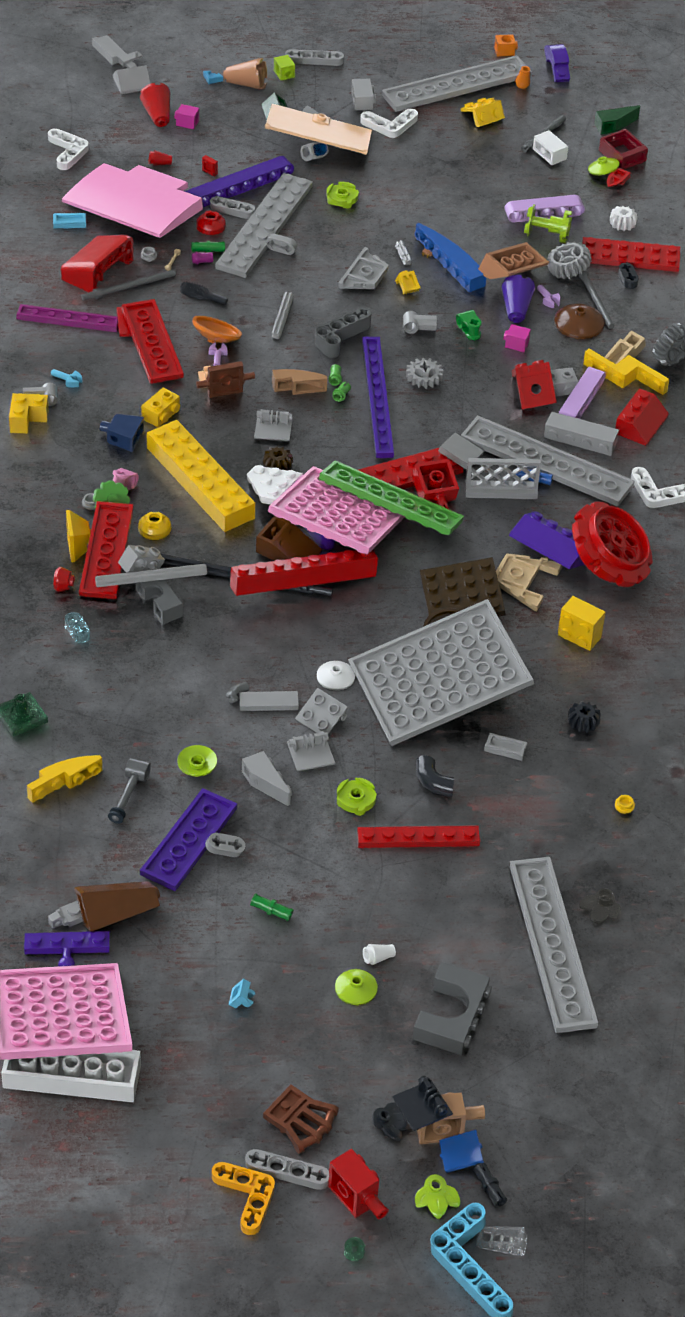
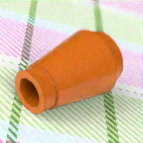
[515,66,530,89]

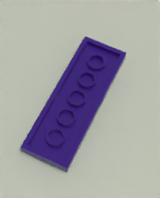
[140,788,237,891]

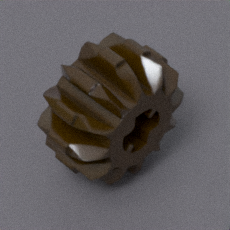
[263,446,293,471]

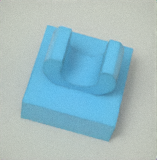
[229,979,255,1008]

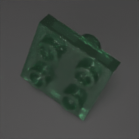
[0,692,48,737]

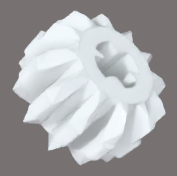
[610,205,637,231]

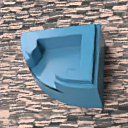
[203,71,223,84]

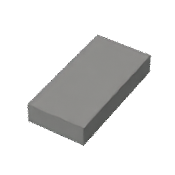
[484,733,528,761]

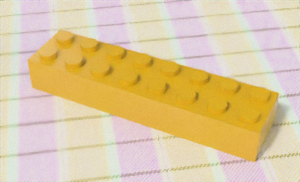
[147,420,255,532]

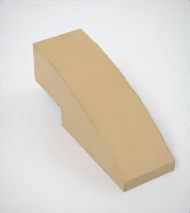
[605,331,646,364]

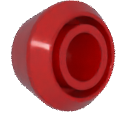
[53,567,75,592]

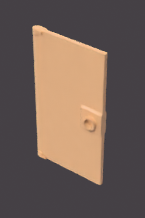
[265,104,372,155]

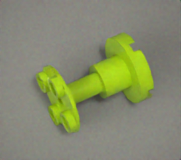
[524,204,572,244]

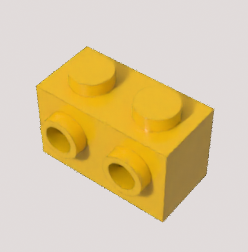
[141,387,180,427]

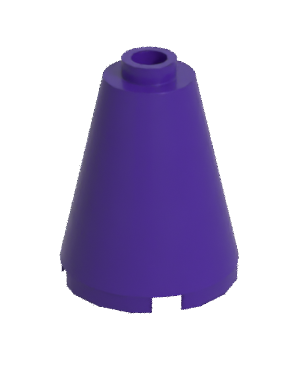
[502,275,535,323]

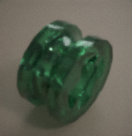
[344,1237,365,1261]

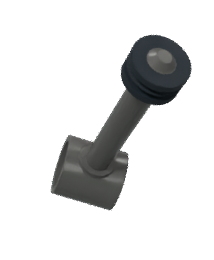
[108,758,151,824]

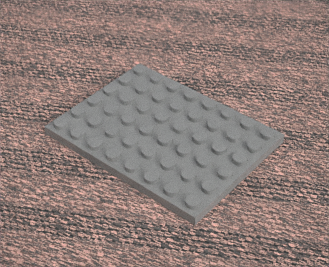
[348,599,534,746]

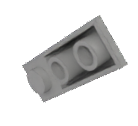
[242,751,292,806]

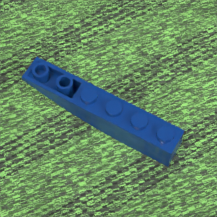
[415,223,487,292]

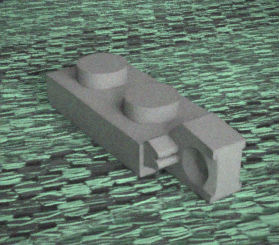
[48,901,83,929]

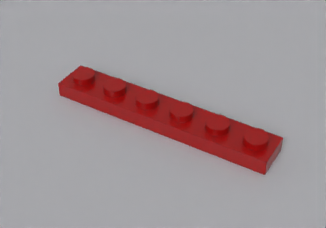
[357,825,480,848]

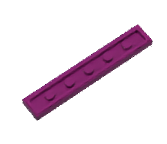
[16,304,118,332]

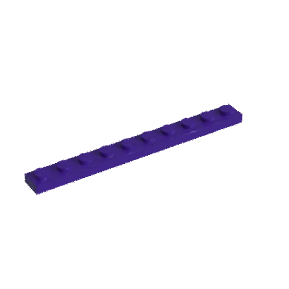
[362,336,394,458]

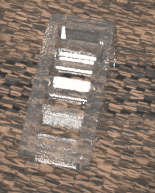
[477,1226,527,1255]

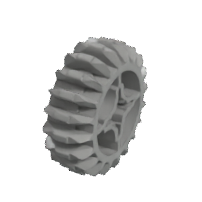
[547,241,591,279]

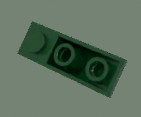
[594,105,640,135]

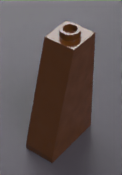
[74,881,160,931]

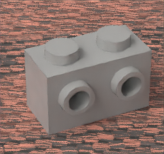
[351,79,376,111]
[538,368,578,397]

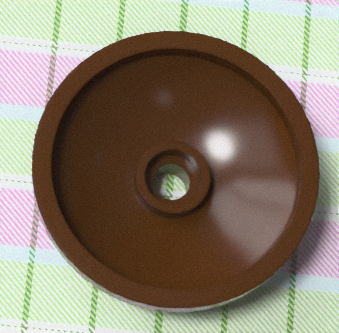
[554,303,605,339]

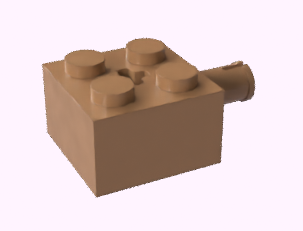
[417,1092,485,1144]

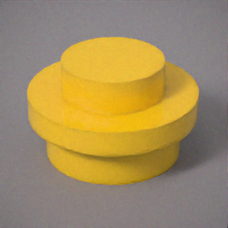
[615,795,635,814]

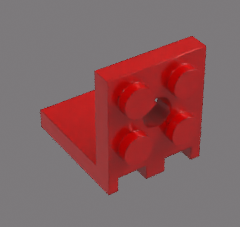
[511,360,557,409]

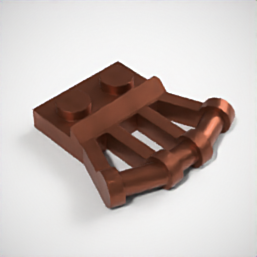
[263,1084,339,1154]

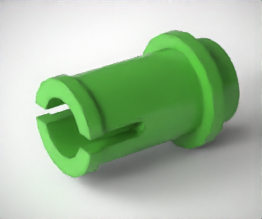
[328,364,342,386]
[333,382,351,402]

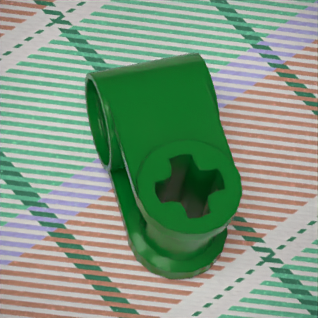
[456,310,482,340]

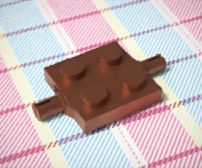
[196,361,255,398]

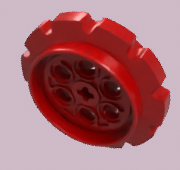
[572,502,653,587]

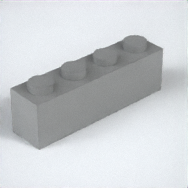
[544,412,619,456]

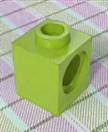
[273,55,295,80]

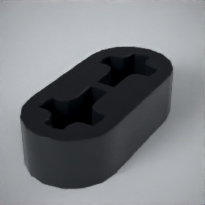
[618,263,639,289]

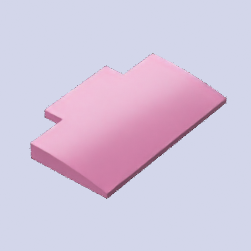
[62,163,203,238]

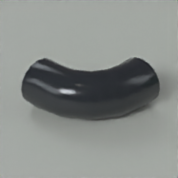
[415,755,454,797]

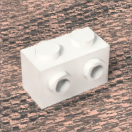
[533,130,568,165]

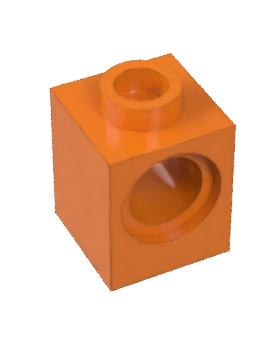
[494,34,518,57]

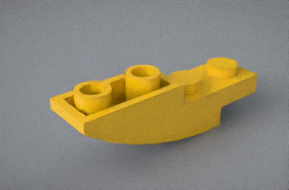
[27,755,103,803]

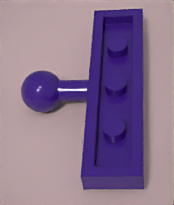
[24,931,110,967]

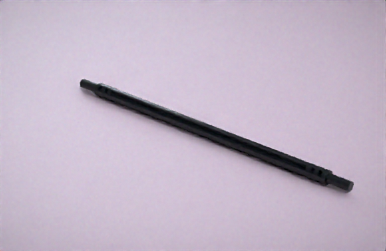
[87,545,333,596]

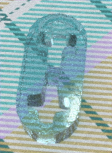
[65,612,90,643]

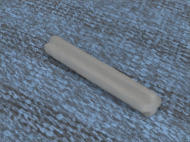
[272,292,294,339]

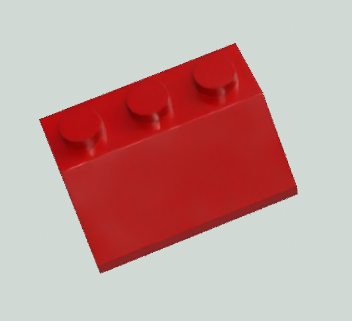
[615,388,669,446]

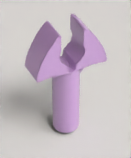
[537,285,560,308]
[209,342,228,366]

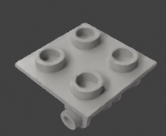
[254,409,293,441]
[295,688,348,734]
[287,731,335,772]

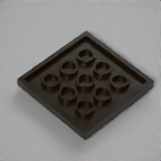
[420,557,506,617]

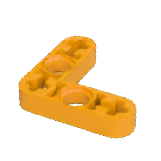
[212,1162,275,1235]

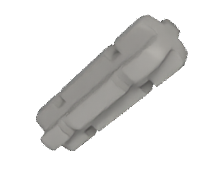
[395,240,412,266]

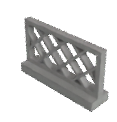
[465,458,541,499]

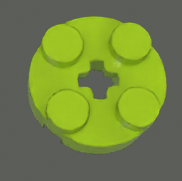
[326,182,359,209]
[337,778,377,816]

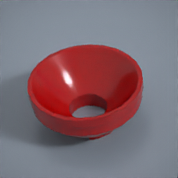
[196,210,226,235]

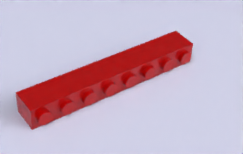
[230,550,378,596]

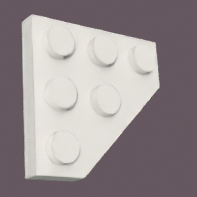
[247,465,303,504]

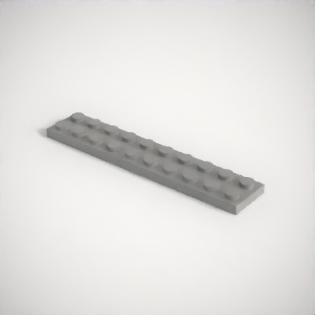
[382,55,532,112]
[215,173,313,278]
[461,415,635,507]
[510,857,598,1033]

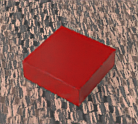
[202,155,218,177]

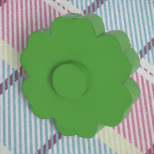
[93,480,130,508]

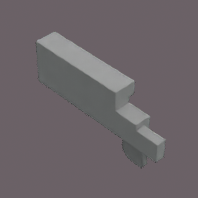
[92,35,143,68]

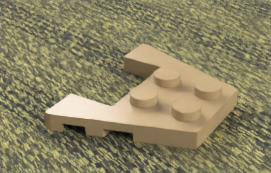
[496,554,563,612]

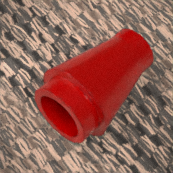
[148,150,172,166]

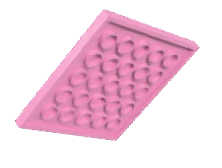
[268,466,405,554]
[0,963,132,1060]

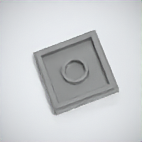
[438,433,484,470]

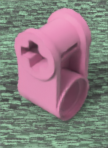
[113,468,139,490]

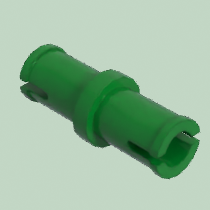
[191,240,225,253]
[250,893,294,922]

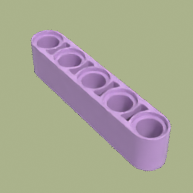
[504,195,585,222]
[559,366,606,419]

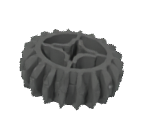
[652,322,685,366]

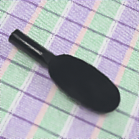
[180,281,228,305]

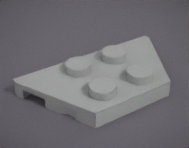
[338,247,389,289]

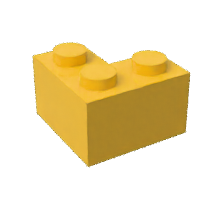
[9,393,49,434]

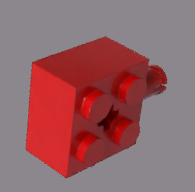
[412,459,459,510]
[328,1148,389,1220]

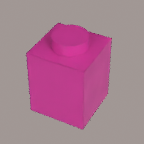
[174,104,199,129]
[503,324,531,352]

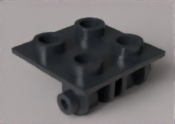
[392,1076,453,1132]

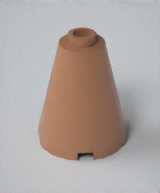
[223,58,267,90]

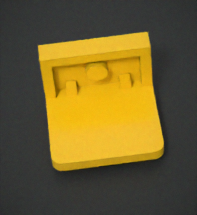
[460,98,505,127]

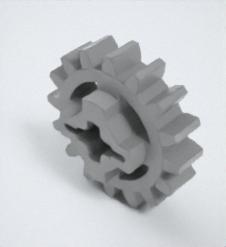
[406,358,443,389]

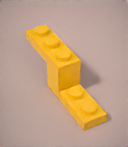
[583,348,669,395]

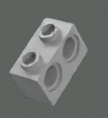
[118,545,165,573]

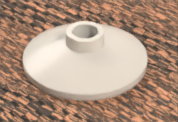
[317,661,355,691]

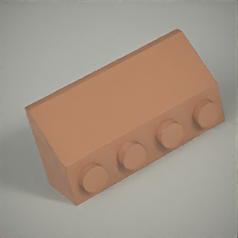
[478,242,549,279]

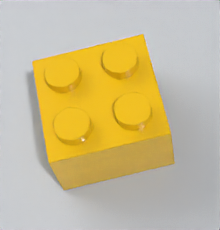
[558,596,605,651]

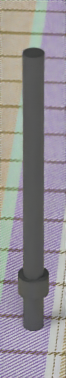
[81,269,176,301]
[578,271,614,329]

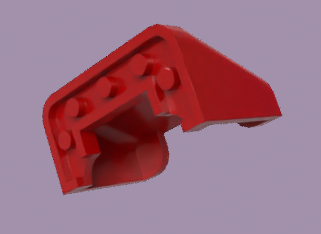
[61,235,134,292]

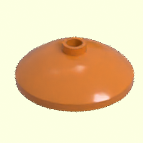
[192,316,242,344]

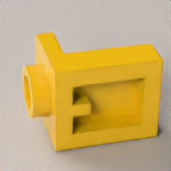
[395,270,420,294]

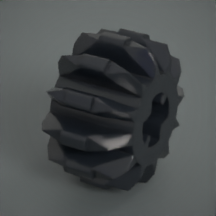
[568,700,601,733]

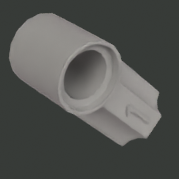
[403,311,437,334]
[23,383,58,406]

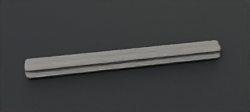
[95,564,207,587]

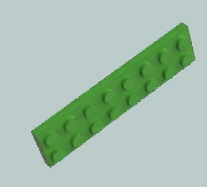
[319,460,464,535]

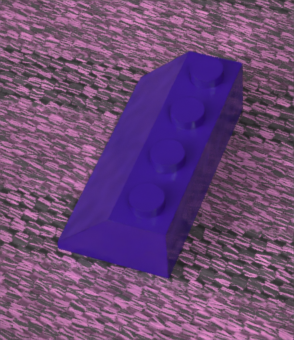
[509,511,585,569]

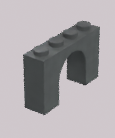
[413,962,492,1055]

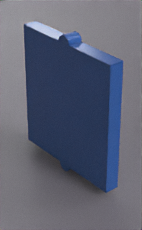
[439,1130,484,1173]

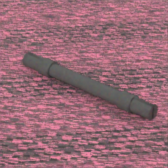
[521,115,566,152]

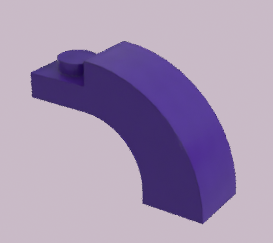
[544,44,570,82]

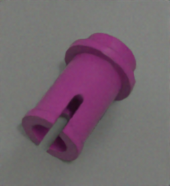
[192,251,213,265]

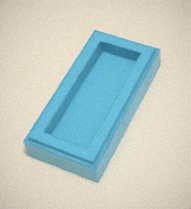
[53,213,86,228]

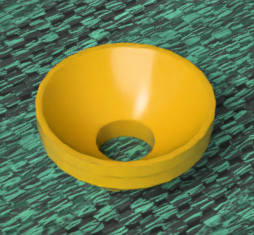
[138,512,171,540]

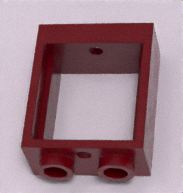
[599,129,648,170]

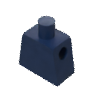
[99,414,144,452]

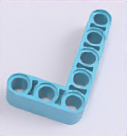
[430,1203,513,1317]

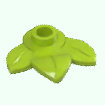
[415,1174,460,1219]

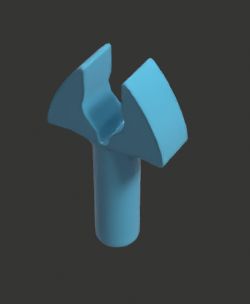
[51,369,82,388]

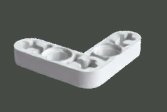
[360,109,418,138]
[48,129,89,170]
[631,467,685,508]

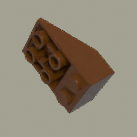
[256,516,322,561]

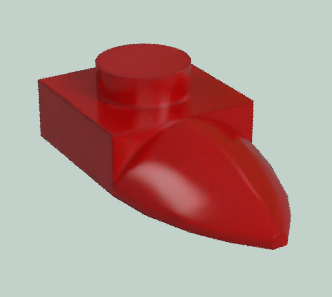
[607,168,631,187]

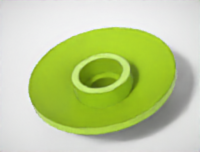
[588,157,619,175]
[177,745,217,777]
[335,969,378,1005]

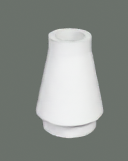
[363,944,396,965]

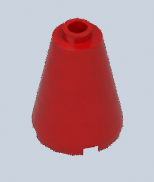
[140,83,171,127]

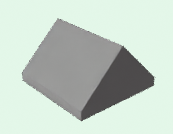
[113,65,150,94]

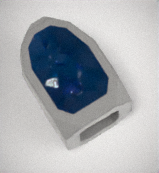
[300,142,329,161]

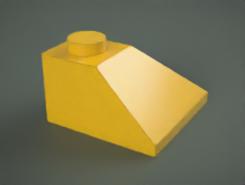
[66,510,91,562]

